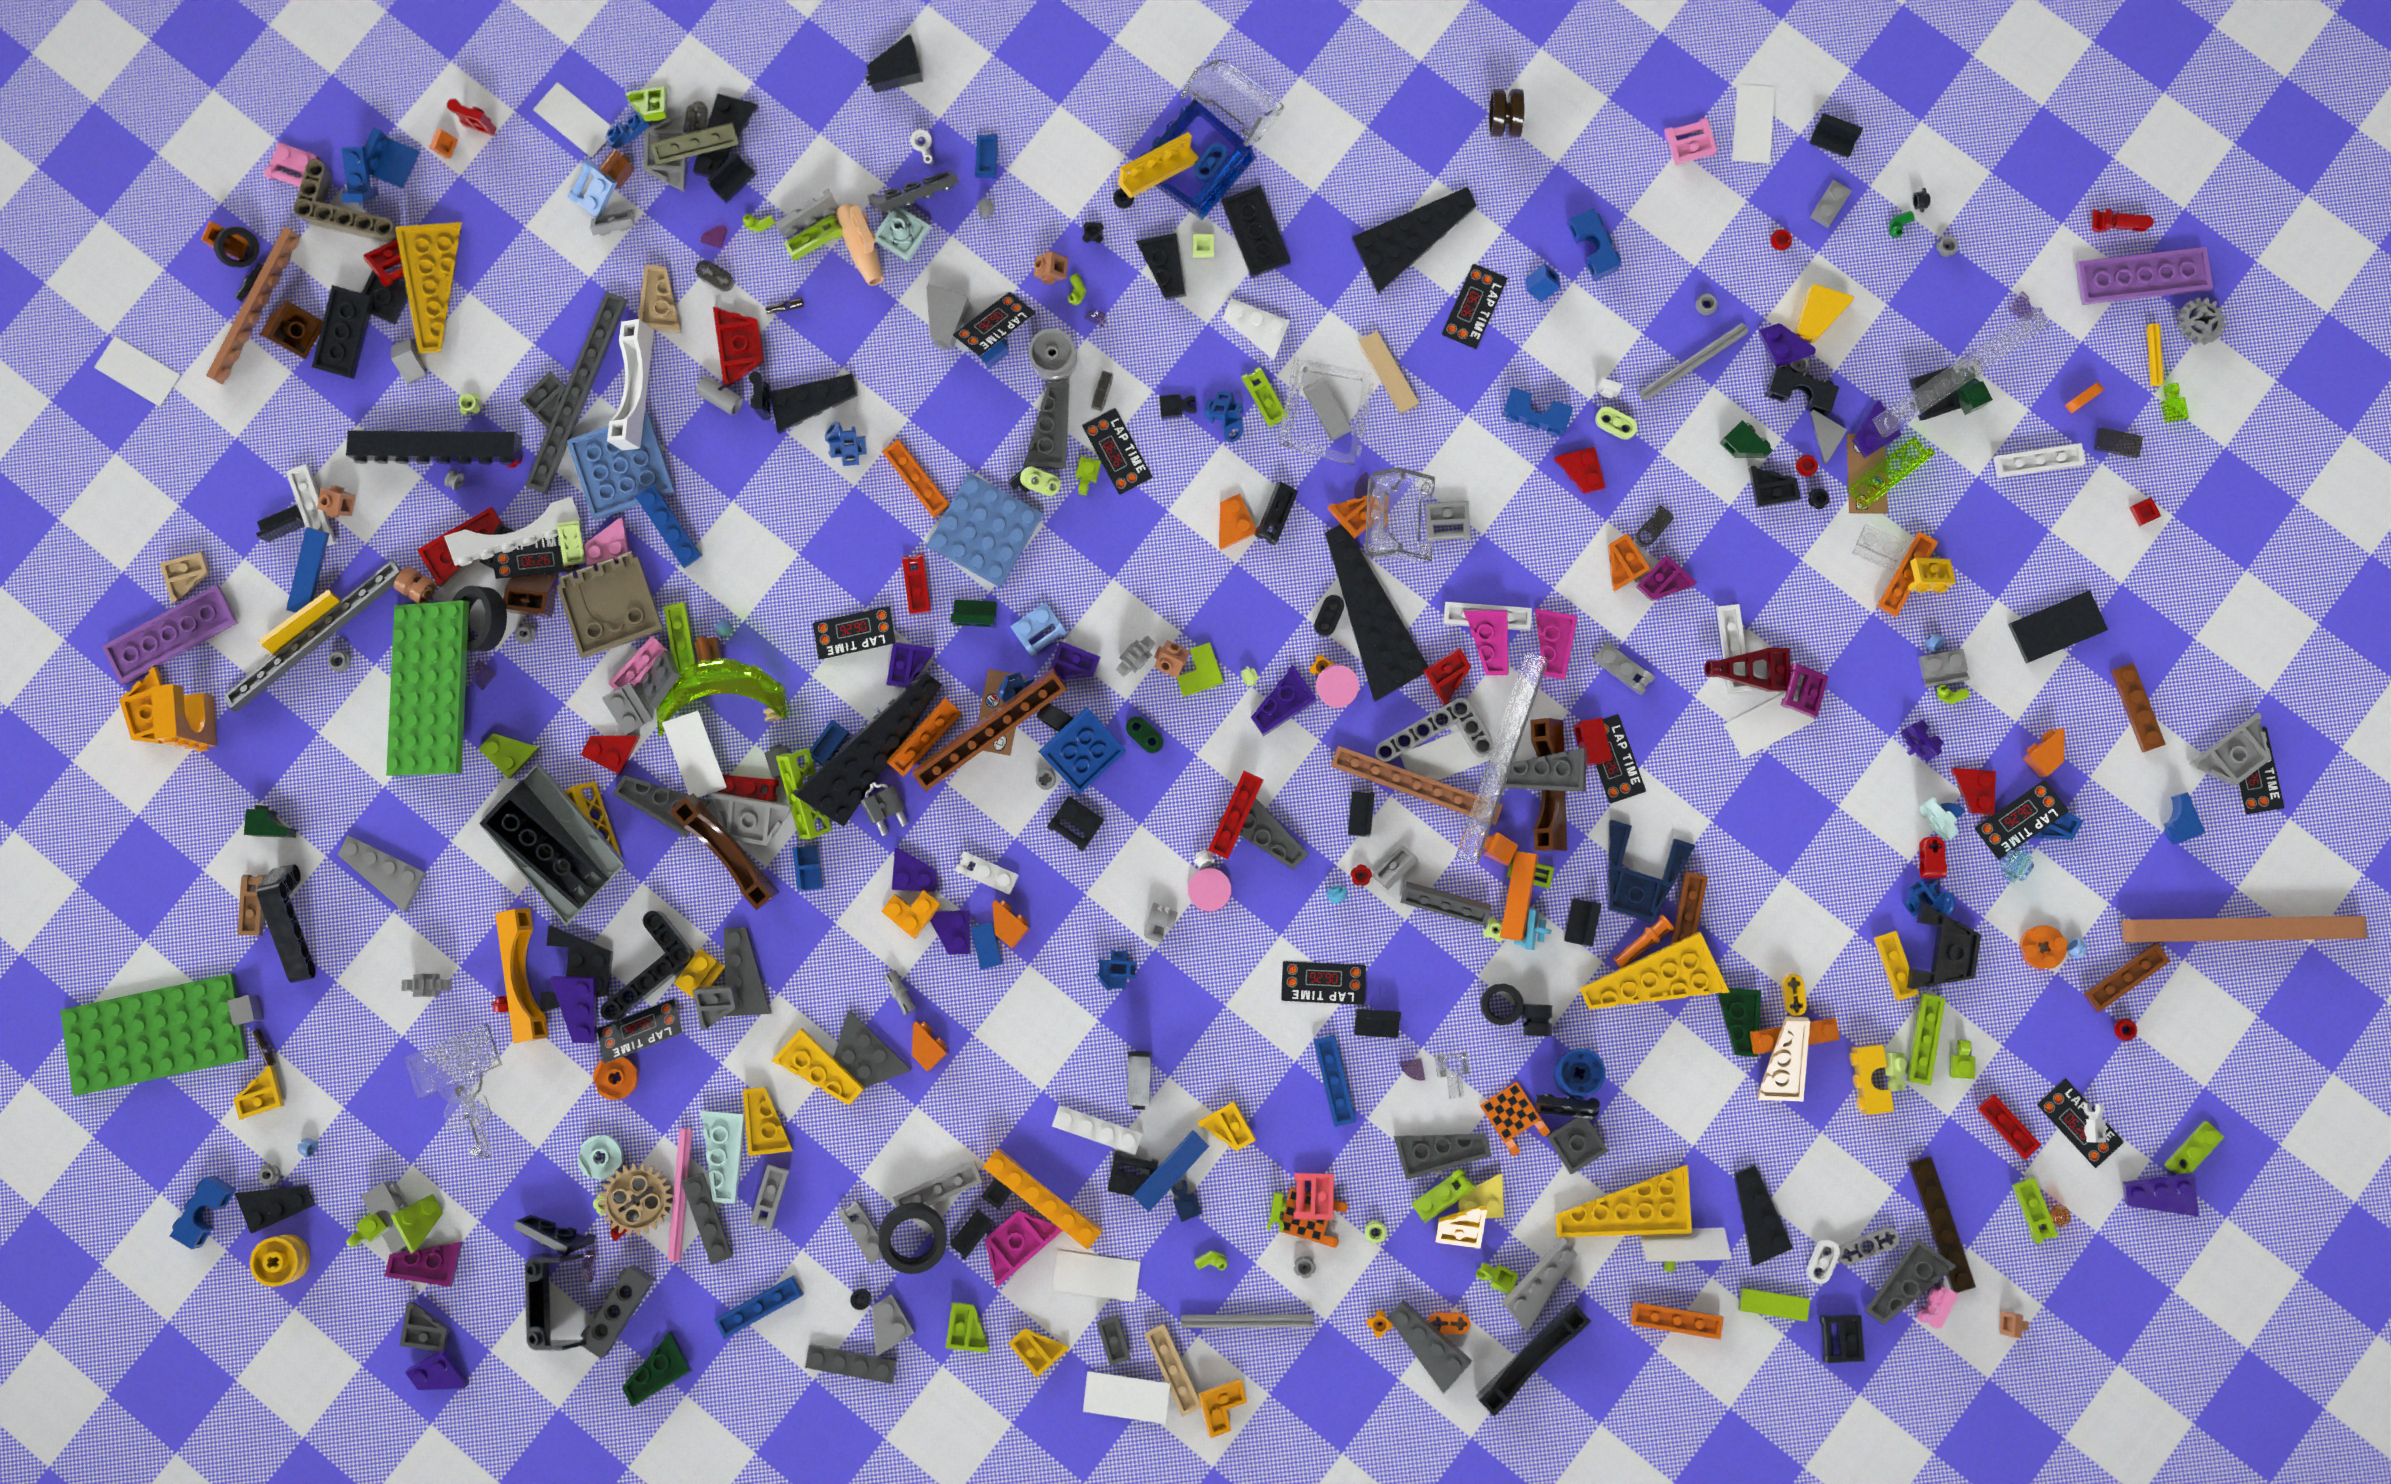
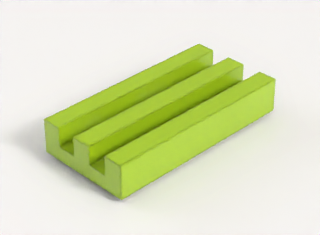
[1506,856,1555,889]

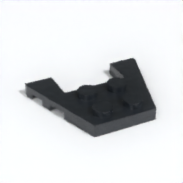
[1907,903,1981,989]
[540,926,613,1011]

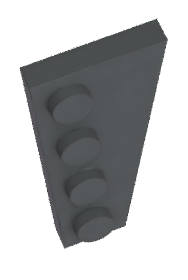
[1498,747,1587,792]
[612,775,710,838]
[1218,799,1309,869]
[1388,1300,1473,1394]

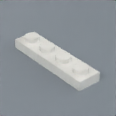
[1993,443,2086,479]
[286,464,337,547]
[1443,602,1532,631]
[1716,604,1752,693]
[1052,1105,1143,1155]

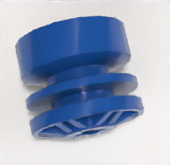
[1553,1048,1606,1098]

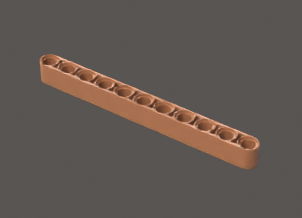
[2122,916,2368,943]

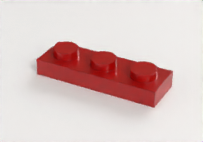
[1976,1094,2041,1160]

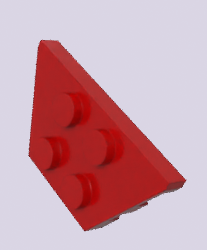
[713,307,765,388]

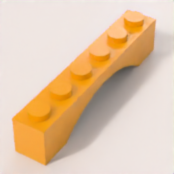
[495,908,549,1044]
[983,1148,1103,1250]

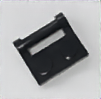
[749,371,771,420]
[1047,796,1105,852]
[1107,1151,1159,1196]
[1819,1314,1865,1363]

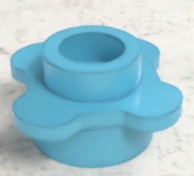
[1325,885,1348,903]

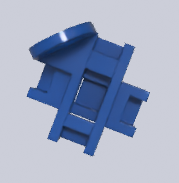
[1203,391,1244,443]
[824,421,867,466]
[996,671,1035,704]
[1902,880,1955,917]
[1095,950,1137,991]

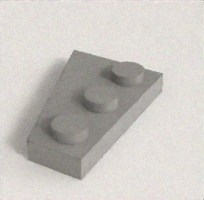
[775,188,839,237]

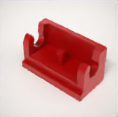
[1573,717,1612,767]

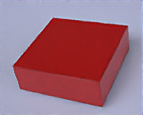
[2129,497,2161,527]

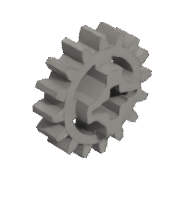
[2176,297,2227,345]
[1116,636,1155,677]
[401,974,452,997]

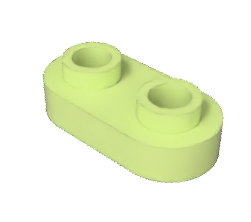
[1595,407,1637,440]
[1020,466,1061,496]

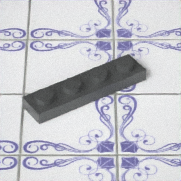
[1400,881,1492,926]
[681,1173,733,1265]
[805,1344,898,1384]

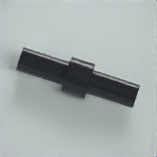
[234,263,263,302]

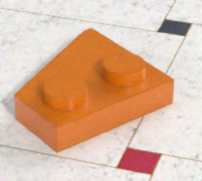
[1327,494,1387,539]
[1608,533,1651,592]

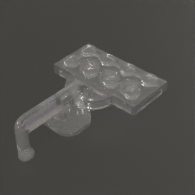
[404,1024,502,1159]

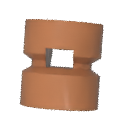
[394,566,437,604]

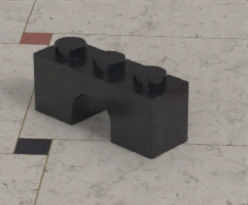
[1765,367,1839,416]

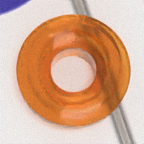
[2050,1205,2071,1228]

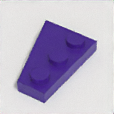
[550,976,597,1043]

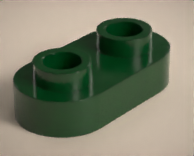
[1126,716,1164,754]

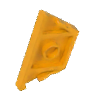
[119,667,174,745]

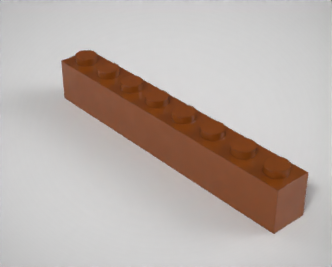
[912,668,1067,792]

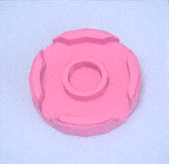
[1316,664,1359,708]
[1188,868,1231,912]

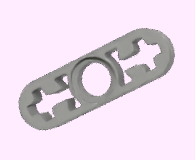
[1838,1227,1900,1265]

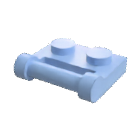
[568,160,617,218]
[1010,602,1068,658]

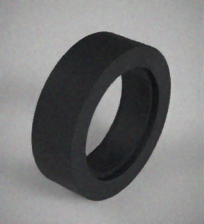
[452,586,507,652]
[879,1203,947,1274]

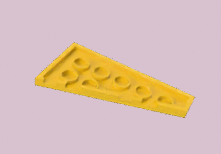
[1555,1165,1692,1238]

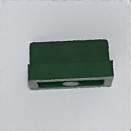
[950,600,997,628]

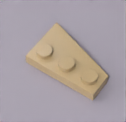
[638,264,681,333]

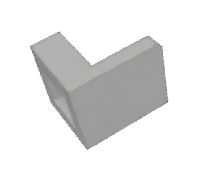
[227,995,263,1026]

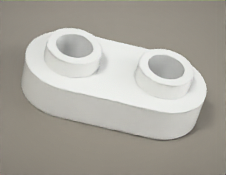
[1807,1239,1840,1284]

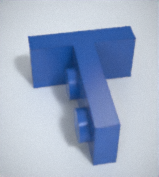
[341,146,378,203]

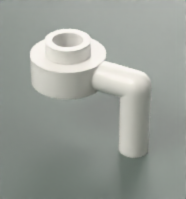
[910,129,934,165]

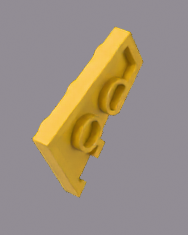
[743,1087,793,1156]

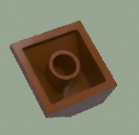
[260,300,323,359]

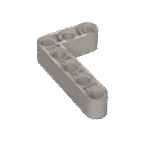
[1375,698,1493,763]

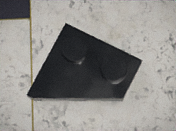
[1748,466,1801,508]

